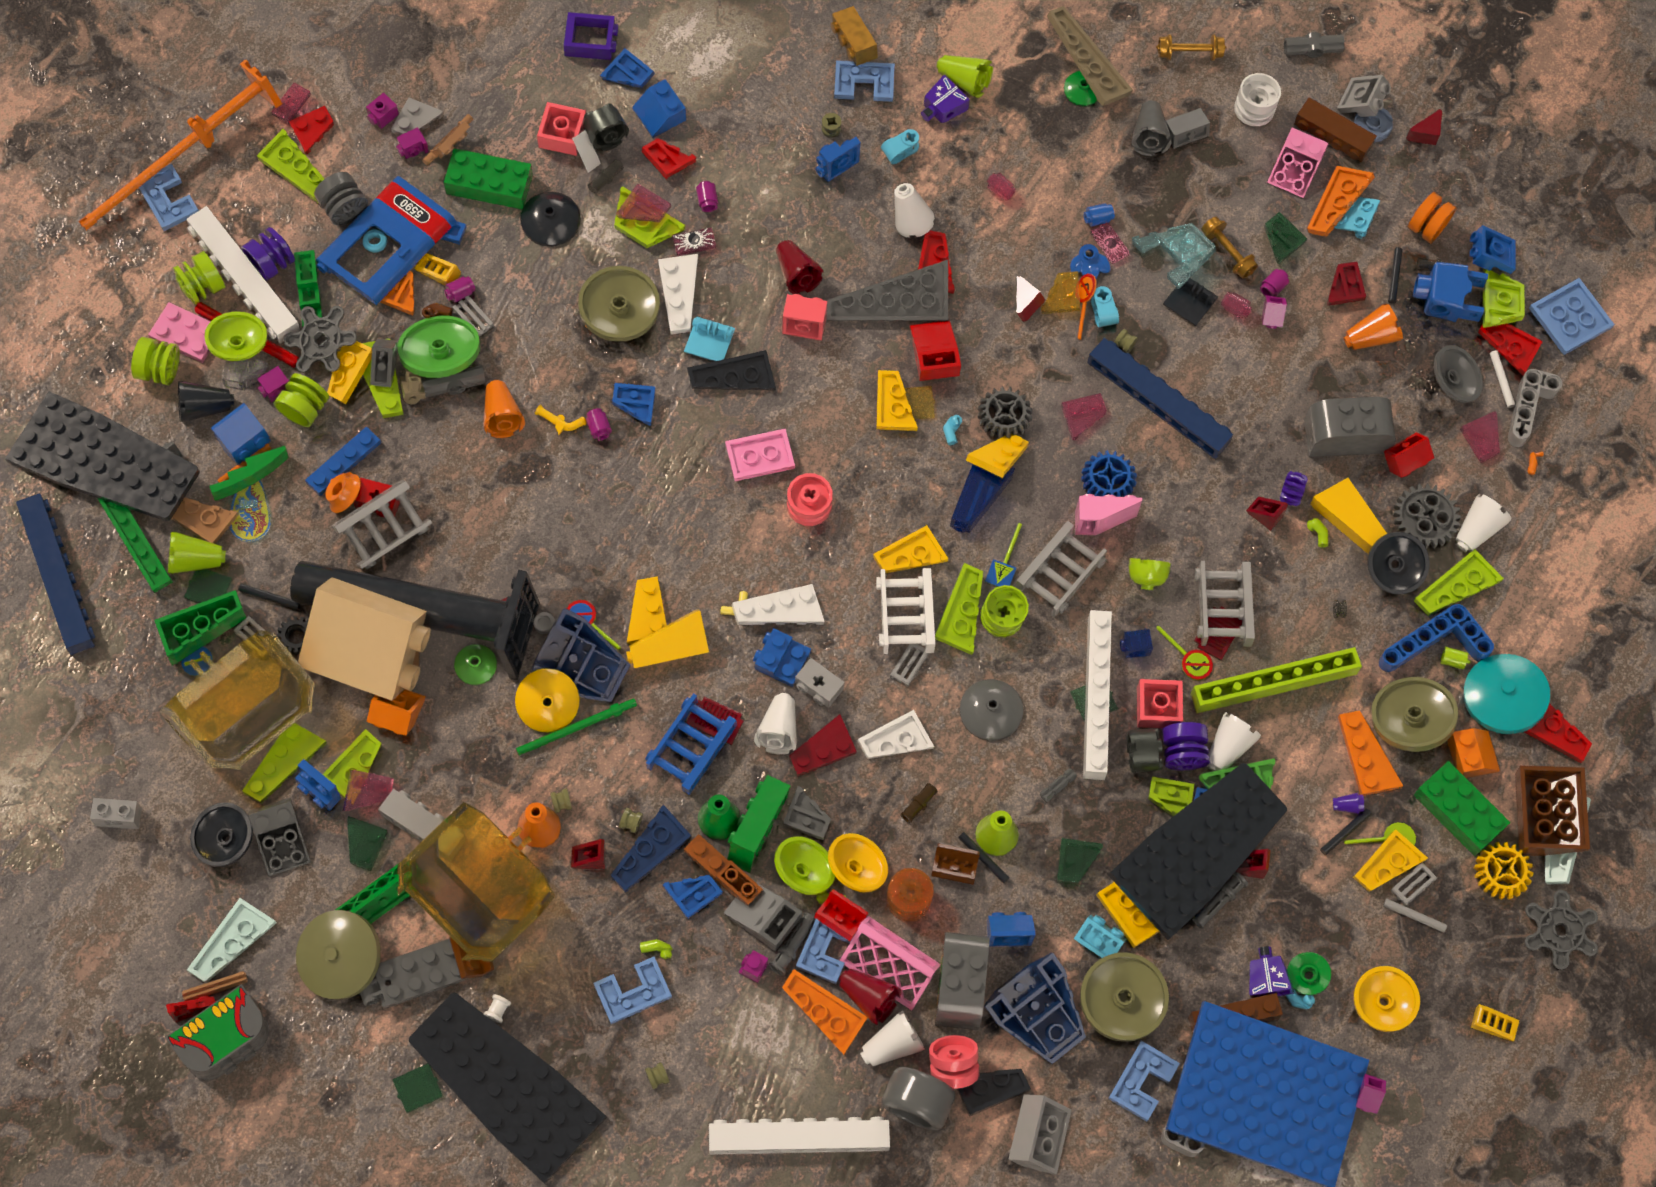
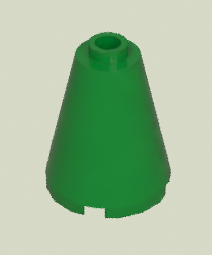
[698,794,741,840]

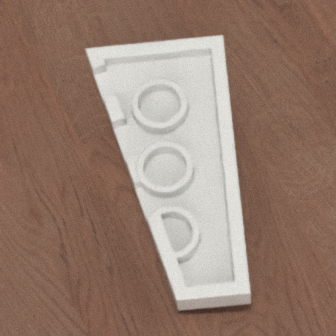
[658,254,698,334]
[732,584,825,625]

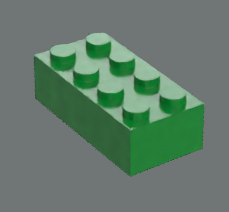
[444,148,533,209]
[1413,761,1511,857]

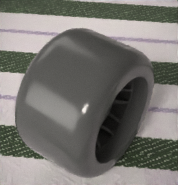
[882,1067,955,1130]

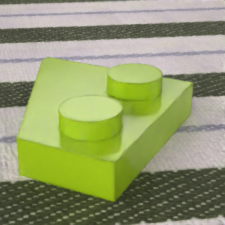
[1148,776,1194,816]

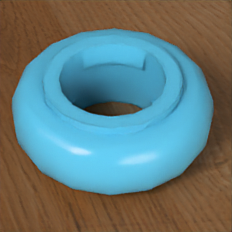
[362,229,387,253]

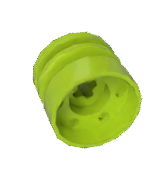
[173,251,225,305]
[131,337,180,386]
[274,373,330,427]
[980,585,1029,638]

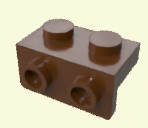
[931,843,980,885]

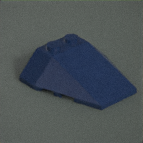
[529,608,631,702]
[984,953,1086,1064]

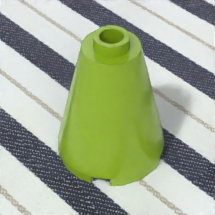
[936,55,993,98]
[168,532,226,574]
[975,810,1019,856]

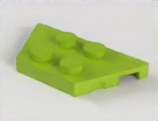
[614,186,685,248]
[1483,268,1525,328]

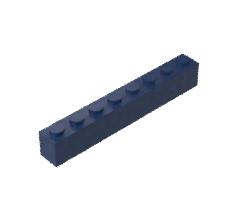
[1087,338,1233,460]
[16,493,96,655]

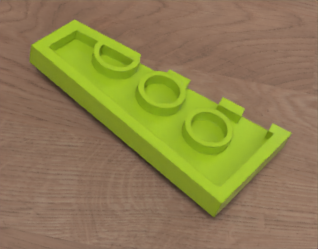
[935,563,983,655]
[242,720,327,804]

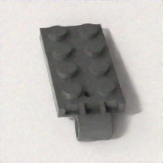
[360,938,471,1009]

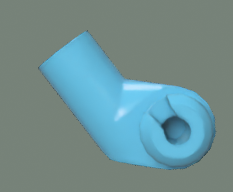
[1285,990,1315,1009]

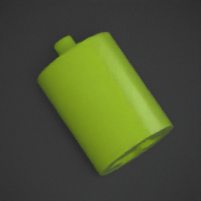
[1440,647,1470,670]

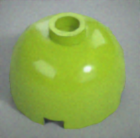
[1128,558,1171,590]

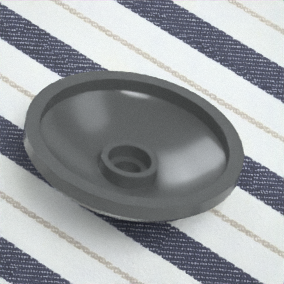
[1434,345,1483,403]
[960,679,1023,741]

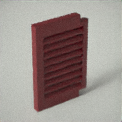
[1194,606,1242,661]
[686,696,744,746]

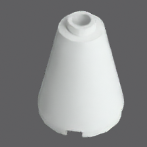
[894,183,935,238]
[1456,494,1511,552]
[754,693,797,755]
[1207,712,1261,771]
[861,1010,925,1066]

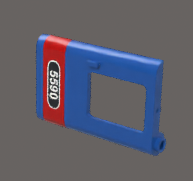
[316,176,456,305]

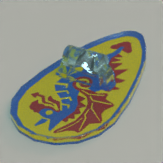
[230,480,271,542]

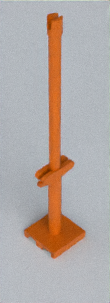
[78,59,282,231]

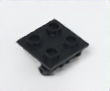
[1163,275,1218,326]

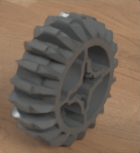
[977,386,1033,439]

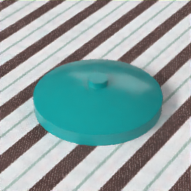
[1463,654,1550,734]

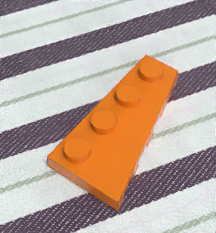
[1307,166,1375,237]
[1338,710,1403,796]
[782,969,868,1055]

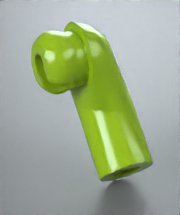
[1307,518,1328,547]
[640,939,673,959]

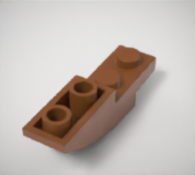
[684,834,763,906]

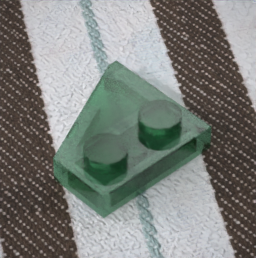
[1264,212,1307,264]
[347,816,388,871]
[1056,838,1103,885]

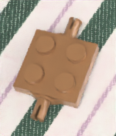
[422,114,474,166]

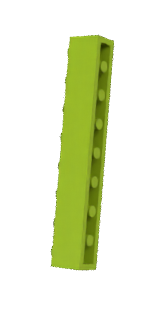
[1190,647,1362,714]

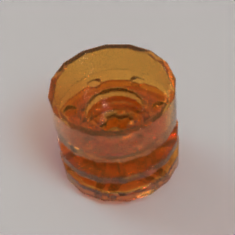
[886,868,934,921]

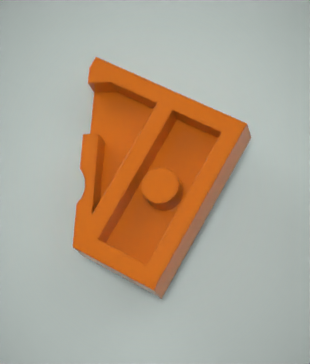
[380,271,414,316]

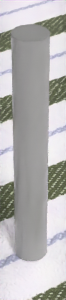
[1383,898,1447,933]

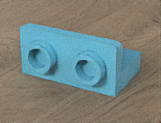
[1074,915,1127,958]

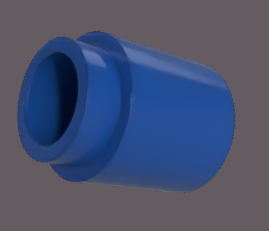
[1083,203,1115,227]

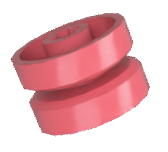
[787,473,832,526]
[929,1035,979,1089]

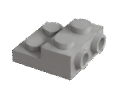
[1337,75,1391,117]

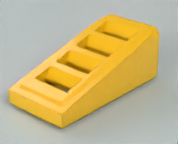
[414,253,461,286]
[1471,1004,1519,1042]

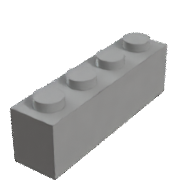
[378,789,466,861]

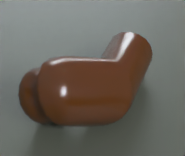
[422,303,453,318]

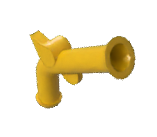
[535,404,587,436]

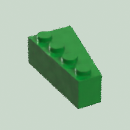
[154,590,247,666]
[727,775,791,873]

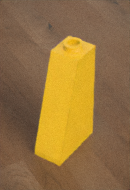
[1310,478,1387,554]
[626,609,709,668]

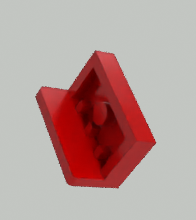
[814,889,869,941]

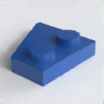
[612,383,656,426]
[663,875,723,919]

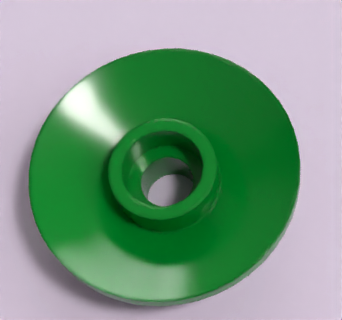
[1064,71,1097,106]
[1287,952,1331,995]

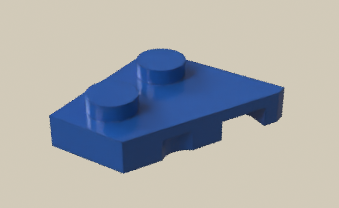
[600,48,655,88]

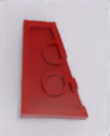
[918,230,955,294]

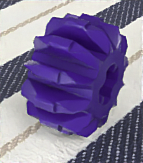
[1280,471,1308,506]

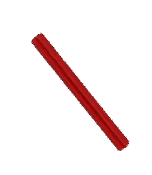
[194,302,299,368]

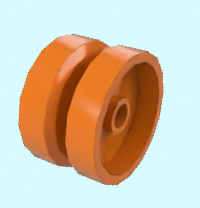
[1407,192,1457,244]

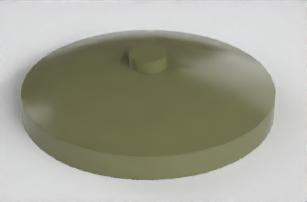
[578,266,660,341]
[1371,677,1458,752]
[296,910,381,1000]
[1080,953,1169,1042]

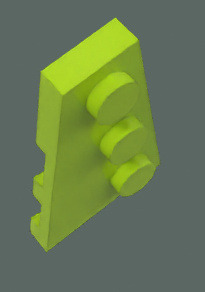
[322,729,381,806]

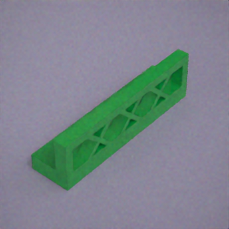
[335,859,425,924]

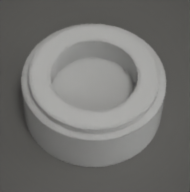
[534,612,555,634]

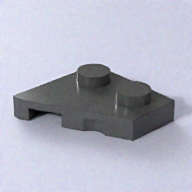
[783,786,831,840]

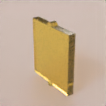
[904,386,935,420]

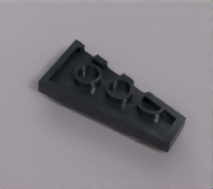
[687,350,776,390]

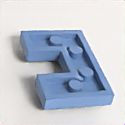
[834,60,895,102]
[139,164,199,231]
[796,919,852,984]
[593,957,672,1024]
[1108,1041,1180,1122]

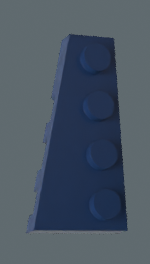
[611,804,691,893]

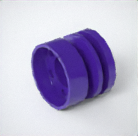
[241,227,295,281]
[1162,722,1210,770]

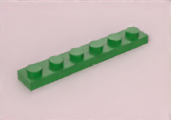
[98,498,173,593]

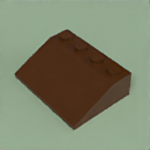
[1515,765,1590,856]

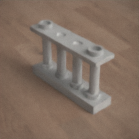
[331,480,432,569]
[1015,521,1107,618]
[1195,561,1255,647]

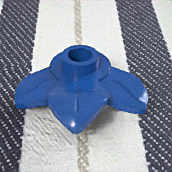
[1070,244,1110,278]

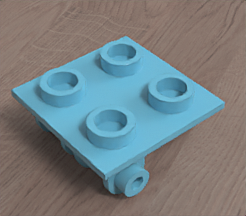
[1334,197,1380,239]
[684,317,735,361]

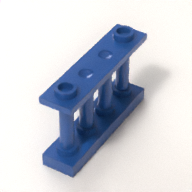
[645,693,737,795]

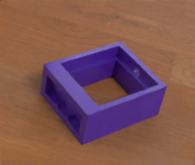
[564,12,619,60]

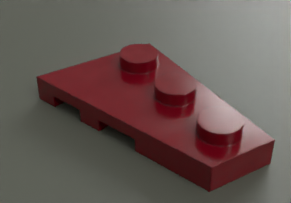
[789,714,857,777]

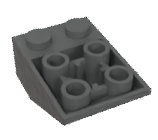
[248,797,311,876]
[723,884,802,952]

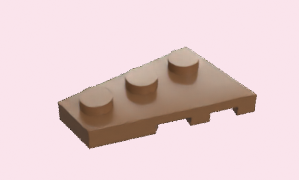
[172,498,239,544]

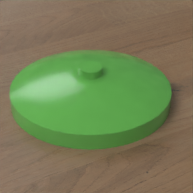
[398,316,480,378]

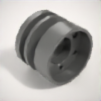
[314,172,368,225]

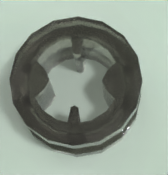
[1333,600,1347,618]

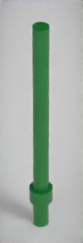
[516,698,637,756]

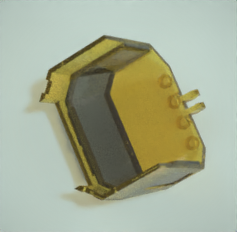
[159,630,315,770]
[398,802,555,962]

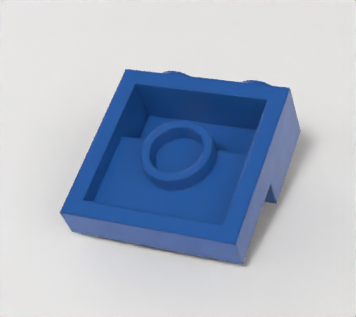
[815,137,861,182]
[1469,225,1516,274]
[753,628,811,687]
[295,759,341,811]

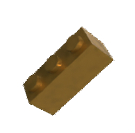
[831,6,878,66]

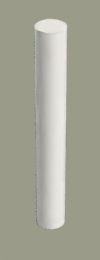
[1490,350,1515,408]

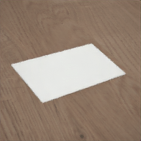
[573,130,601,173]

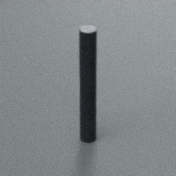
[1388,247,1403,304]
[238,583,301,610]
[1320,808,1372,855]
[958,832,1010,884]

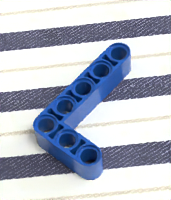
[1379,604,1494,672]

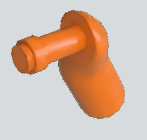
[1527,451,1544,475]

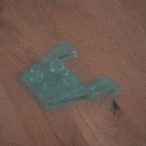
[1132,223,1216,289]

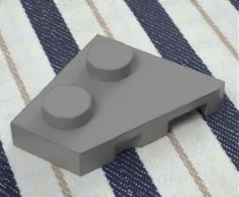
[391,98,443,136]

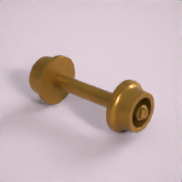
[1156,34,1227,61]
[1201,216,1258,279]

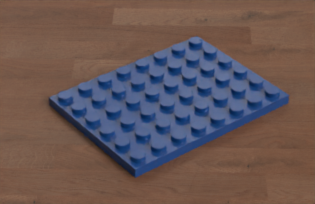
[1165,1001,1369,1187]

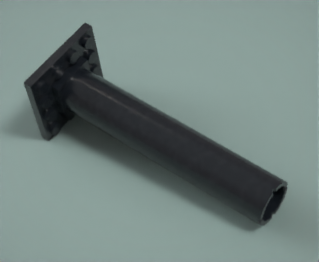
[290,561,540,680]

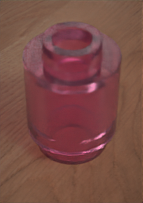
[987,172,1017,201]
[1221,291,1252,319]

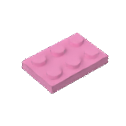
[148,302,211,363]
[725,429,795,481]

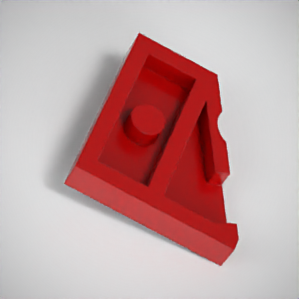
[642,138,697,179]

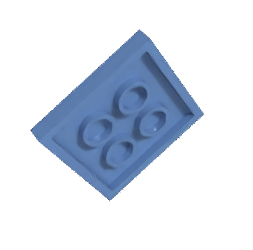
[1529,278,1615,355]

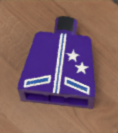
[921,75,970,123]
[1249,946,1295,998]

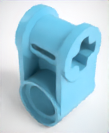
[881,129,919,164]
[1091,286,1119,327]

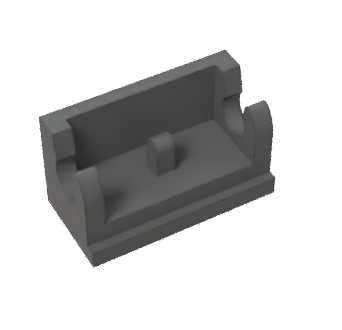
[1166,108,1210,148]

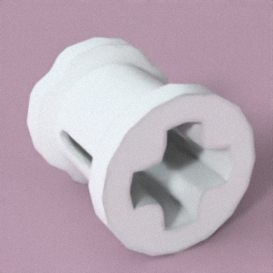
[484,994,511,1023]

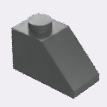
[370,338,398,388]

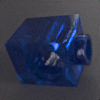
[1120,629,1153,659]

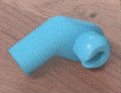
[943,415,962,445]

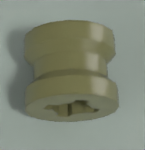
[822,113,841,138]
[1114,329,1138,353]
[550,788,572,813]
[619,808,643,834]
[645,1062,670,1090]

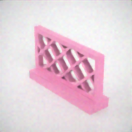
[840,916,941,1011]

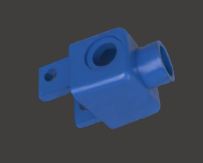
[1413,262,1488,322]

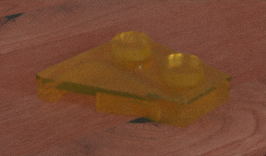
[1041,271,1081,314]

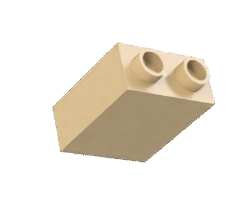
[297,578,431,701]

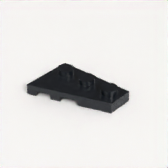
[957,1069,1031,1117]

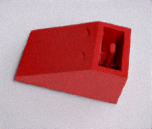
[910,320,961,381]

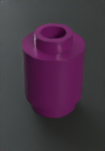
[696,181,719,212]
[1260,269,1289,297]
[444,276,476,303]
[586,408,612,440]

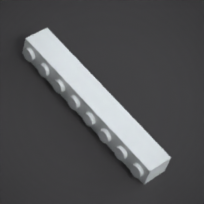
[186,206,300,344]
[1083,610,1112,780]
[709,1117,890,1155]

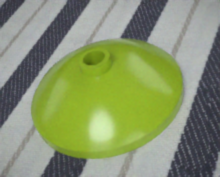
[204,311,267,361]
[774,837,835,895]

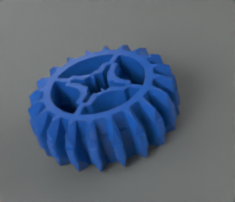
[1081,450,1137,497]

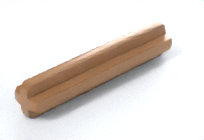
[182,971,248,1001]

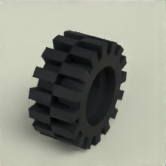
[277,616,309,658]

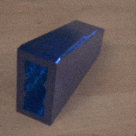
[950,464,1015,533]

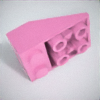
[1267,128,1329,198]
[1075,494,1142,535]

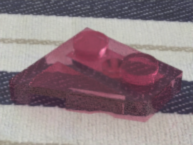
[1061,393,1107,440]

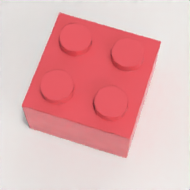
[537,102,586,156]
[782,294,827,341]
[1137,679,1183,729]

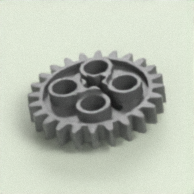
[1392,483,1461,549]

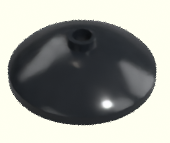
[520,192,581,247]
[1367,532,1430,594]
[190,803,253,867]

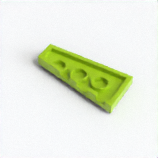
[257,128,324,203]
[362,339,403,418]
[1414,549,1504,616]

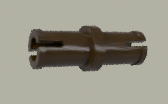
[900,783,938,823]

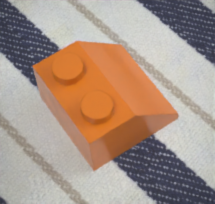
[366,689,426,735]
[1447,728,1500,778]

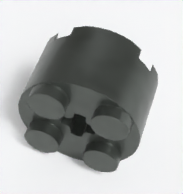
[583,103,629,151]
[1126,728,1163,773]

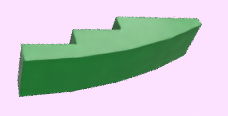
[294,250,323,328]
[210,446,289,501]

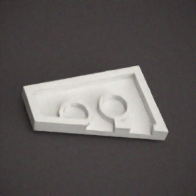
[857,710,934,759]

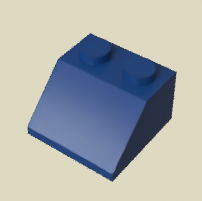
[632,79,686,138]
[211,403,271,465]
[987,912,1035,947]

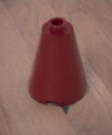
[776,240,824,295]
[839,969,901,1025]

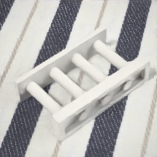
[876,568,935,654]

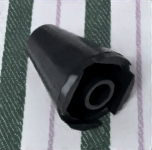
[178,381,234,422]

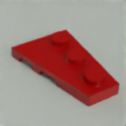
[1478,323,1543,376]
[1524,703,1592,763]

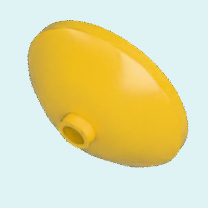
[515,668,579,733]
[828,833,888,892]
[1353,966,1420,1032]

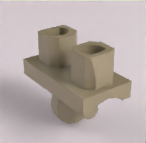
[400,368,425,405]

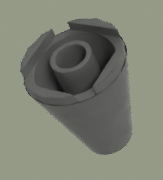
[1132,100,1171,156]

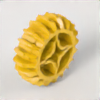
[1474,842,1534,900]

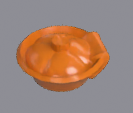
[325,472,360,513]

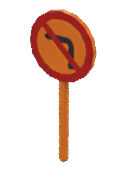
[1076,273,1096,340]

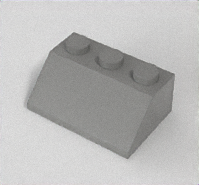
[1009,1094,1071,1175]

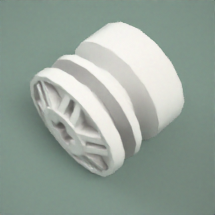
[1234,73,1281,126]

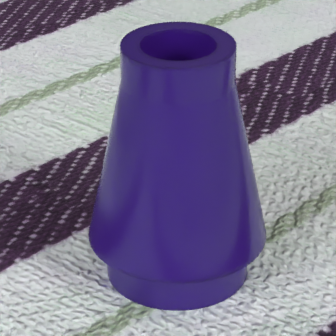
[1333,792,1364,814]

